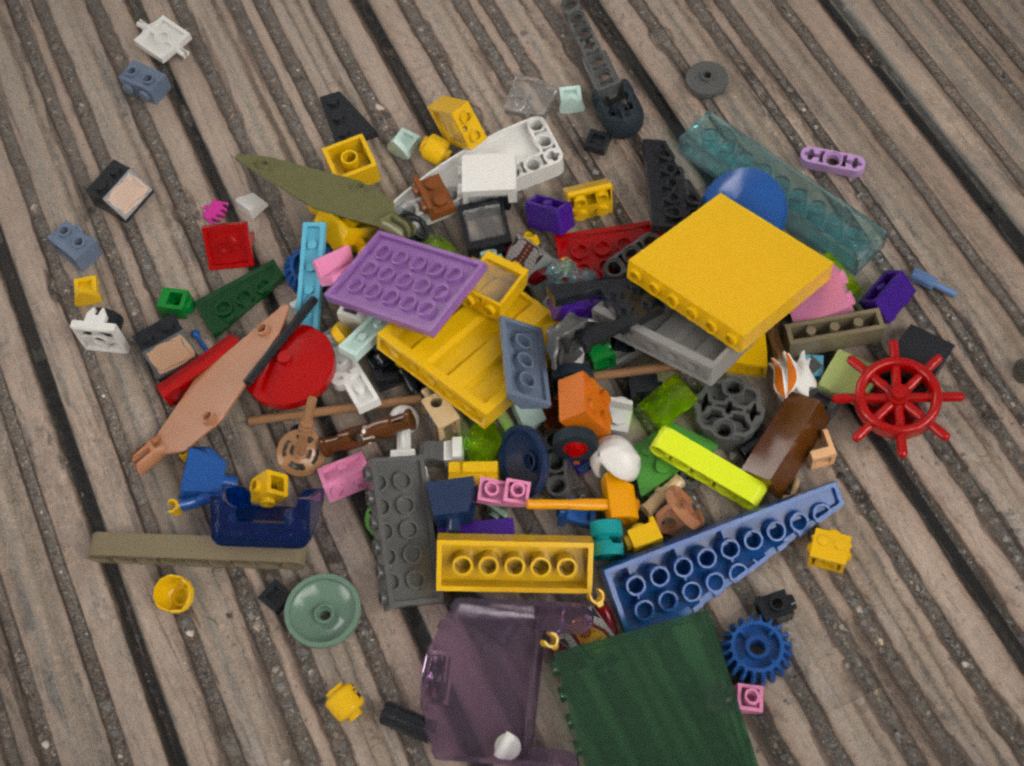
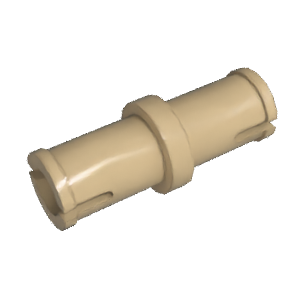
[640,474,686,517]

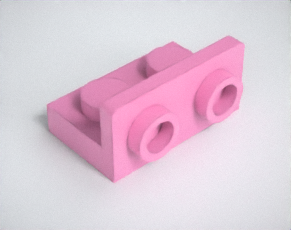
[317,451,368,503]

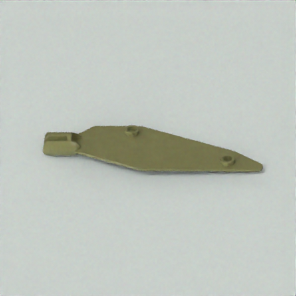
[235,154,417,239]

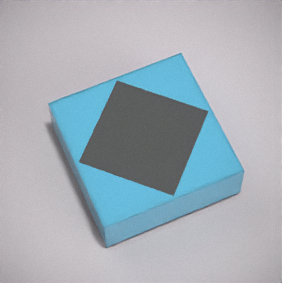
[798,354,824,380]

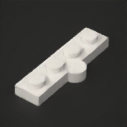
[331,342,382,415]

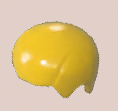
[153,574,195,614]

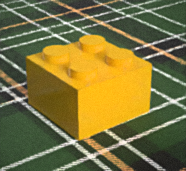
[322,133,381,186]

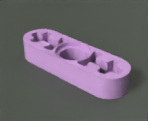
[800,146,866,178]

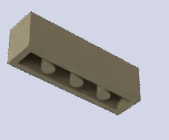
[782,307,886,358]

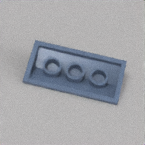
[499,315,551,409]

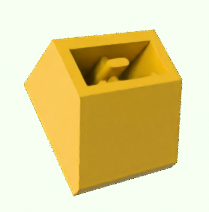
[563,178,613,221]

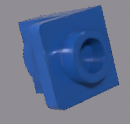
[556,496,596,529]

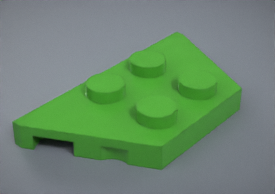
[633,422,718,500]

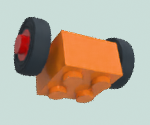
[551,363,612,461]

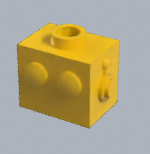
[807,528,852,574]

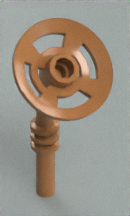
[276,396,325,477]

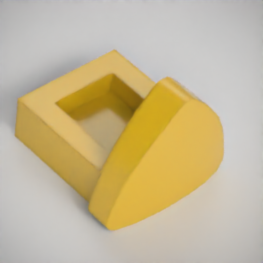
[74,275,102,307]

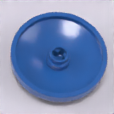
[702,167,788,230]

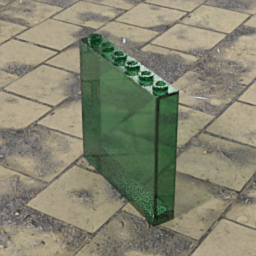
[550,609,758,766]

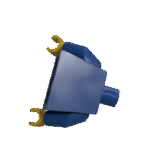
[167,446,239,517]

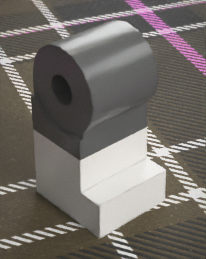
[419,436,464,468]

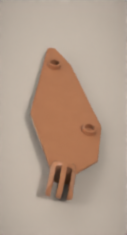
[129,304,290,475]

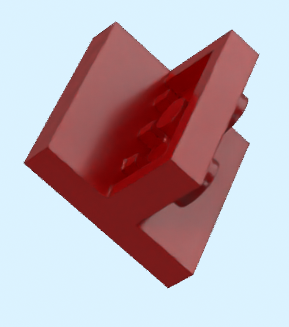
[201,221,255,271]

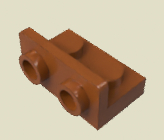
[411,173,456,221]

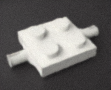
[134,15,192,64]

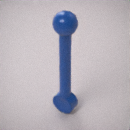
[191,330,208,352]

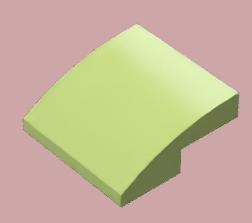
[817,349,875,405]

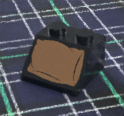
[86,159,154,223]
[132,313,199,382]

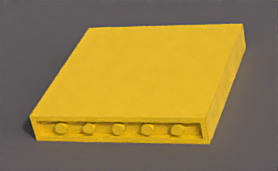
[626,193,834,354]

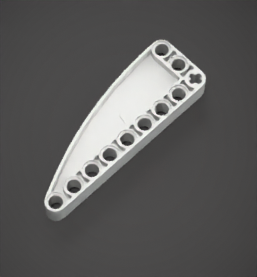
[393,116,564,225]

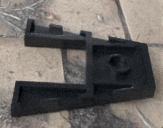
[546,278,665,353]

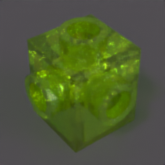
[463,423,502,461]

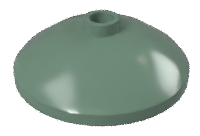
[284,573,361,649]

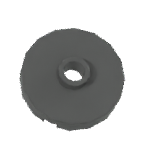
[686,61,728,99]

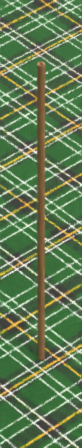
[248,362,678,426]

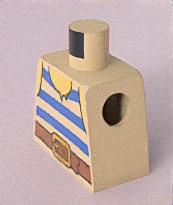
[419,387,461,441]

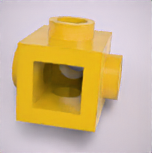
[249,469,288,508]

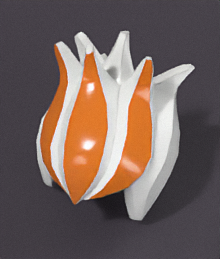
[768,350,817,402]

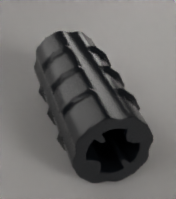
[379,701,437,744]

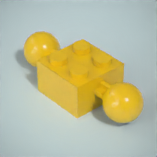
[306,205,379,255]

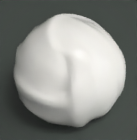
[589,435,641,482]

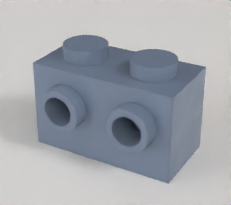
[118,60,172,105]
[47,220,102,272]

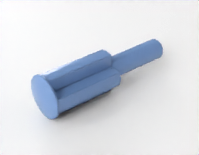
[910,267,958,297]

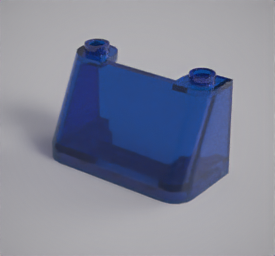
[210,485,324,549]

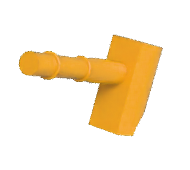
[526,472,640,527]

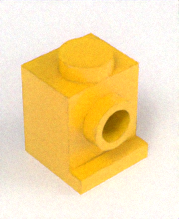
[622,516,663,553]

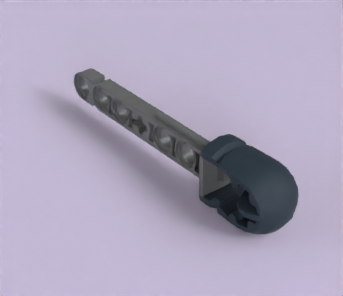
[561,0,644,139]

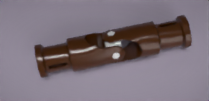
[319,409,417,458]

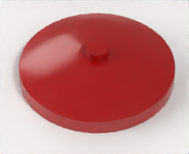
[245,324,336,410]

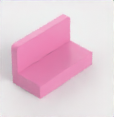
[312,245,354,287]

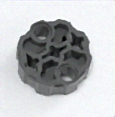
[692,376,765,450]

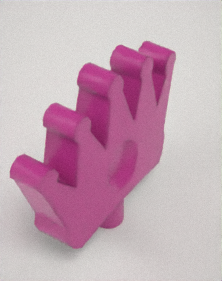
[202,200,229,224]

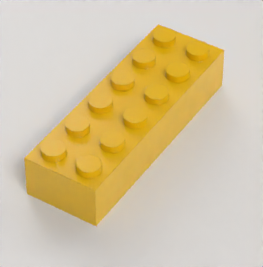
[436,533,594,594]

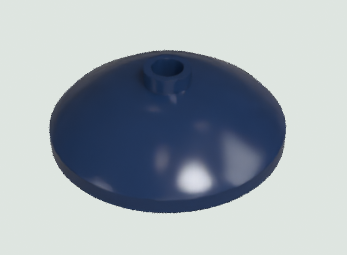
[498,424,549,499]

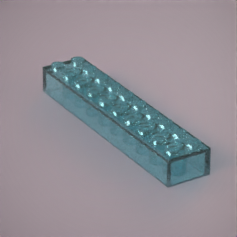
[679,110,888,276]

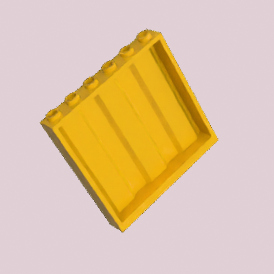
[377,257,560,429]

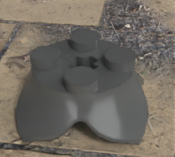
[545,312,602,371]

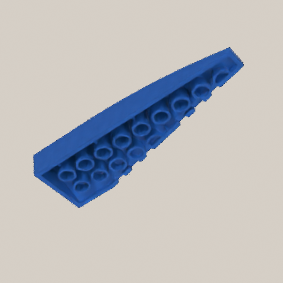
[597,481,845,644]

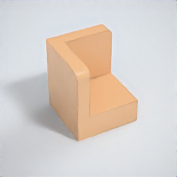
[806,428,837,470]

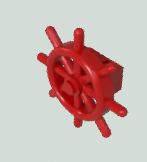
[831,339,965,458]

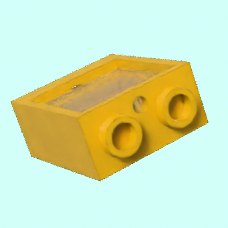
[427,95,487,150]
[461,251,529,321]

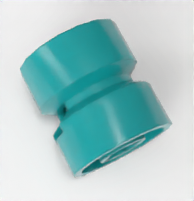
[590,519,624,561]

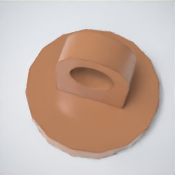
[654,485,705,534]

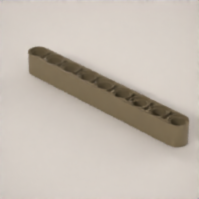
[88,532,308,570]

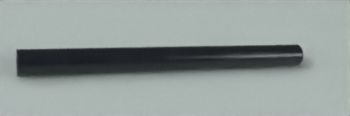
[243,296,318,386]

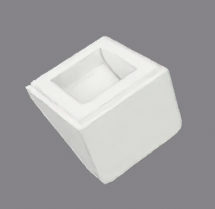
[235,193,269,219]

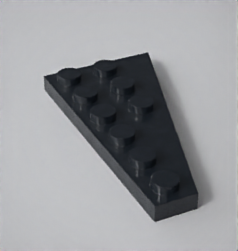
[642,139,703,233]

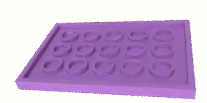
[324,230,488,338]

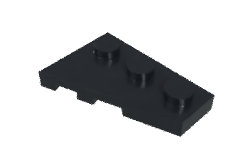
[320,91,378,143]

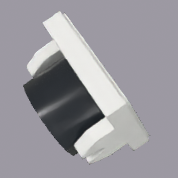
[70,307,130,354]

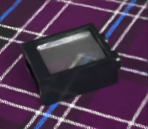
[458,197,512,258]

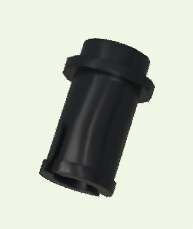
[737,432,763,460]

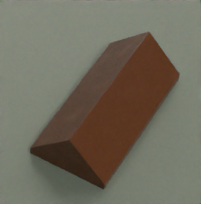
[740,392,830,499]

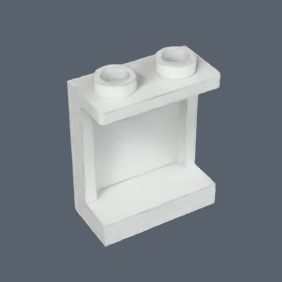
[458,152,517,204]

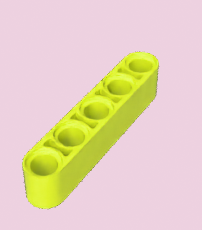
[649,426,768,510]

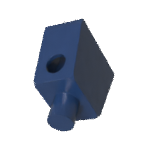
[426,476,478,533]

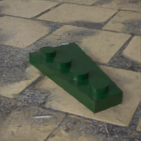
[194,259,285,339]

